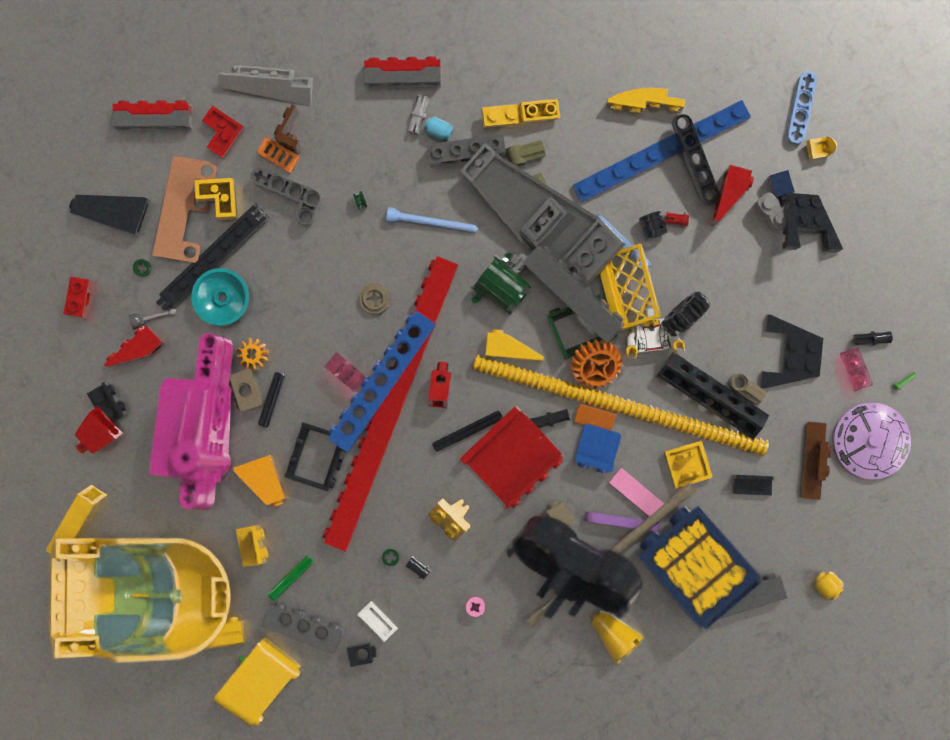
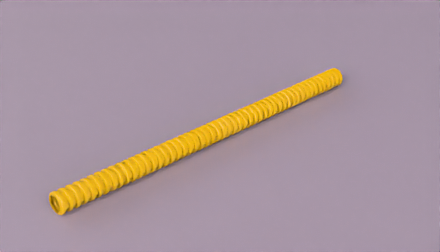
[472,354,769,457]

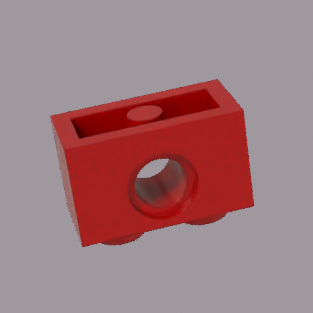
[63,276,94,319]

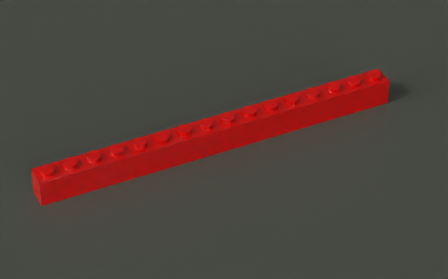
[322,256,458,552]

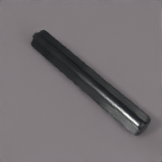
[432,410,503,452]

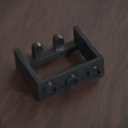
[284,422,346,492]

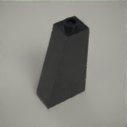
[69,194,151,237]

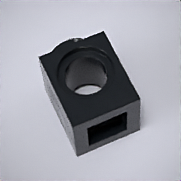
[347,642,377,667]

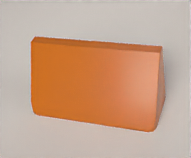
[574,404,617,431]

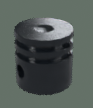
[639,211,668,240]

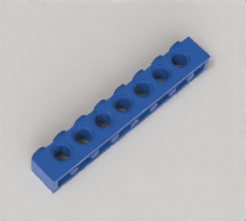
[328,311,436,452]

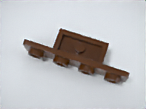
[801,422,831,500]

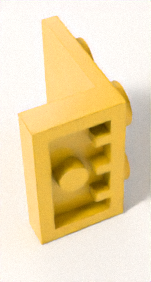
[236,525,269,567]

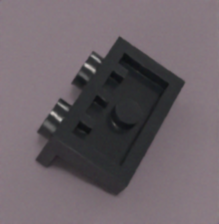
[87,382,127,423]

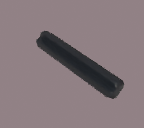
[258,372,285,428]

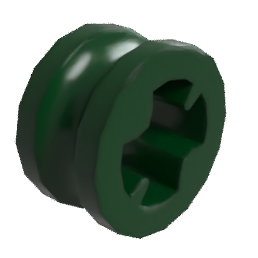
[353,191,368,210]
[133,259,152,277]
[382,549,400,566]

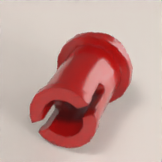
[665,212,689,228]

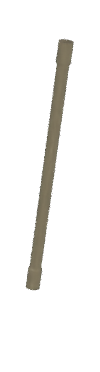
[526,483,696,627]

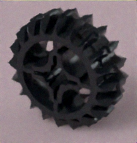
[662,292,710,337]

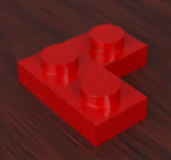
[202,105,244,158]

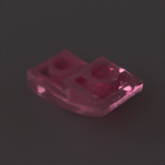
[840,347,873,392]

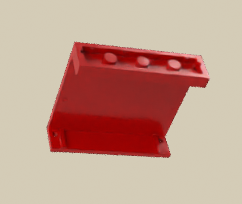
[459,405,564,509]

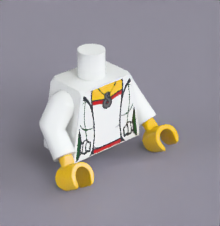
[625,308,685,359]

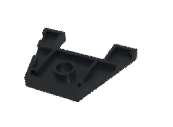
[782,193,843,252]
[760,314,823,389]

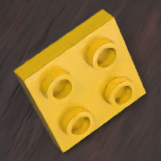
[664,441,713,488]
[428,499,470,541]

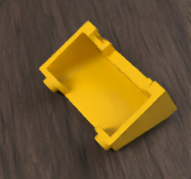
[213,637,301,727]

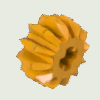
[236,338,269,371]

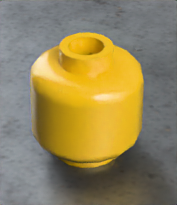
[815,572,844,601]

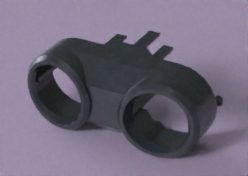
[507,516,643,620]

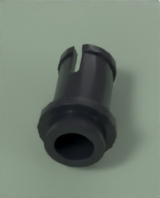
[405,557,431,580]

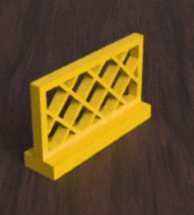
[600,243,661,331]

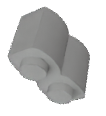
[754,192,786,233]

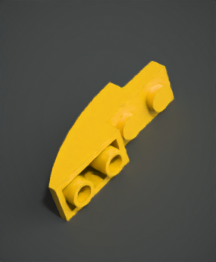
[606,88,685,114]
[481,99,560,128]

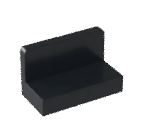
[732,475,775,496]

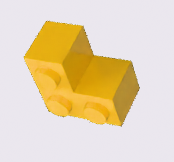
[194,178,237,221]

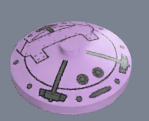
[833,403,911,479]

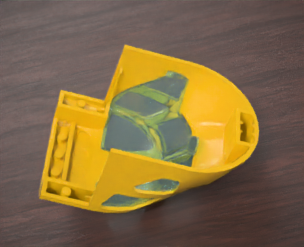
[49,538,230,662]

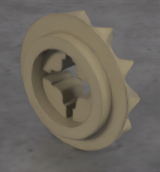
[359,283,390,314]

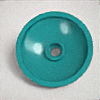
[191,268,249,326]

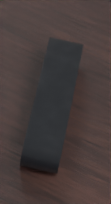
[672,114,720,203]

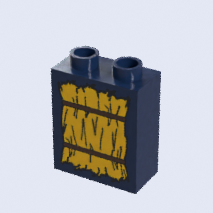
[639,506,762,633]

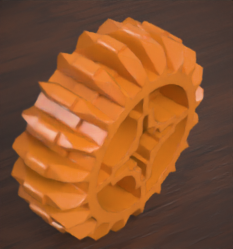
[570,339,622,390]

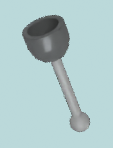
[129,308,176,330]

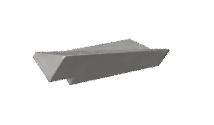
[218,65,313,106]

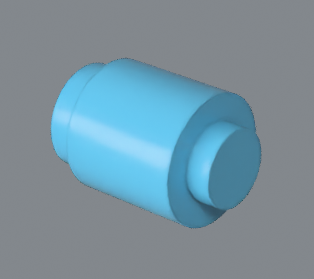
[424,116,454,141]

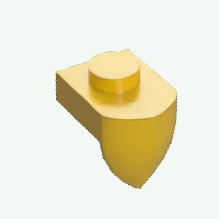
[806,137,837,159]

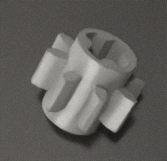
[509,253,531,276]

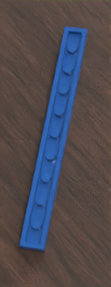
[573,100,751,202]

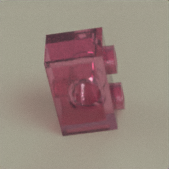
[324,352,366,392]

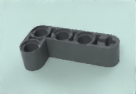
[250,167,322,227]

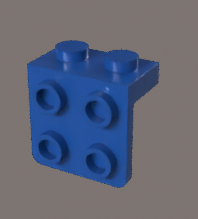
[574,424,621,474]

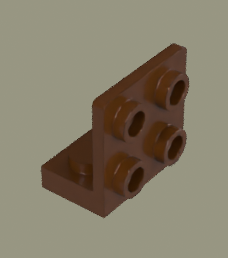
[274,104,302,155]

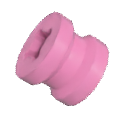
[466,597,485,617]

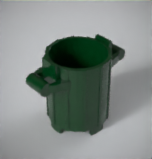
[471,252,532,315]

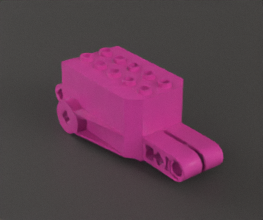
[149,333,233,510]

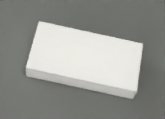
[357,601,398,642]

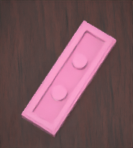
[609,468,664,517]

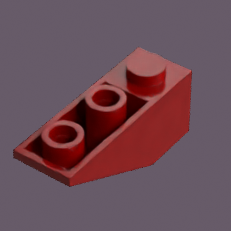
[104,325,165,368]

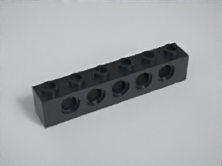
[657,351,769,440]

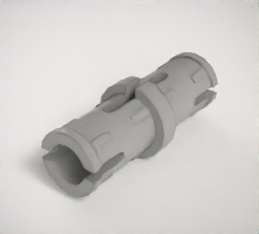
[408,95,429,135]

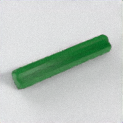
[267,555,314,601]

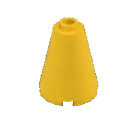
[591,610,644,664]

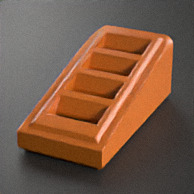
[257,137,300,174]

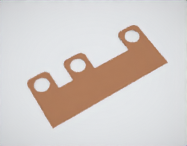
[152,155,217,263]

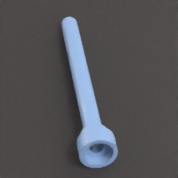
[386,207,477,232]

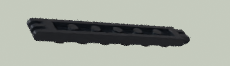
[156,203,269,311]

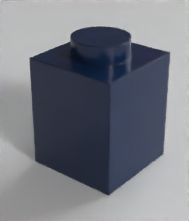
[767,170,795,201]

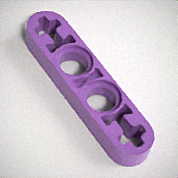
[585,512,660,532]

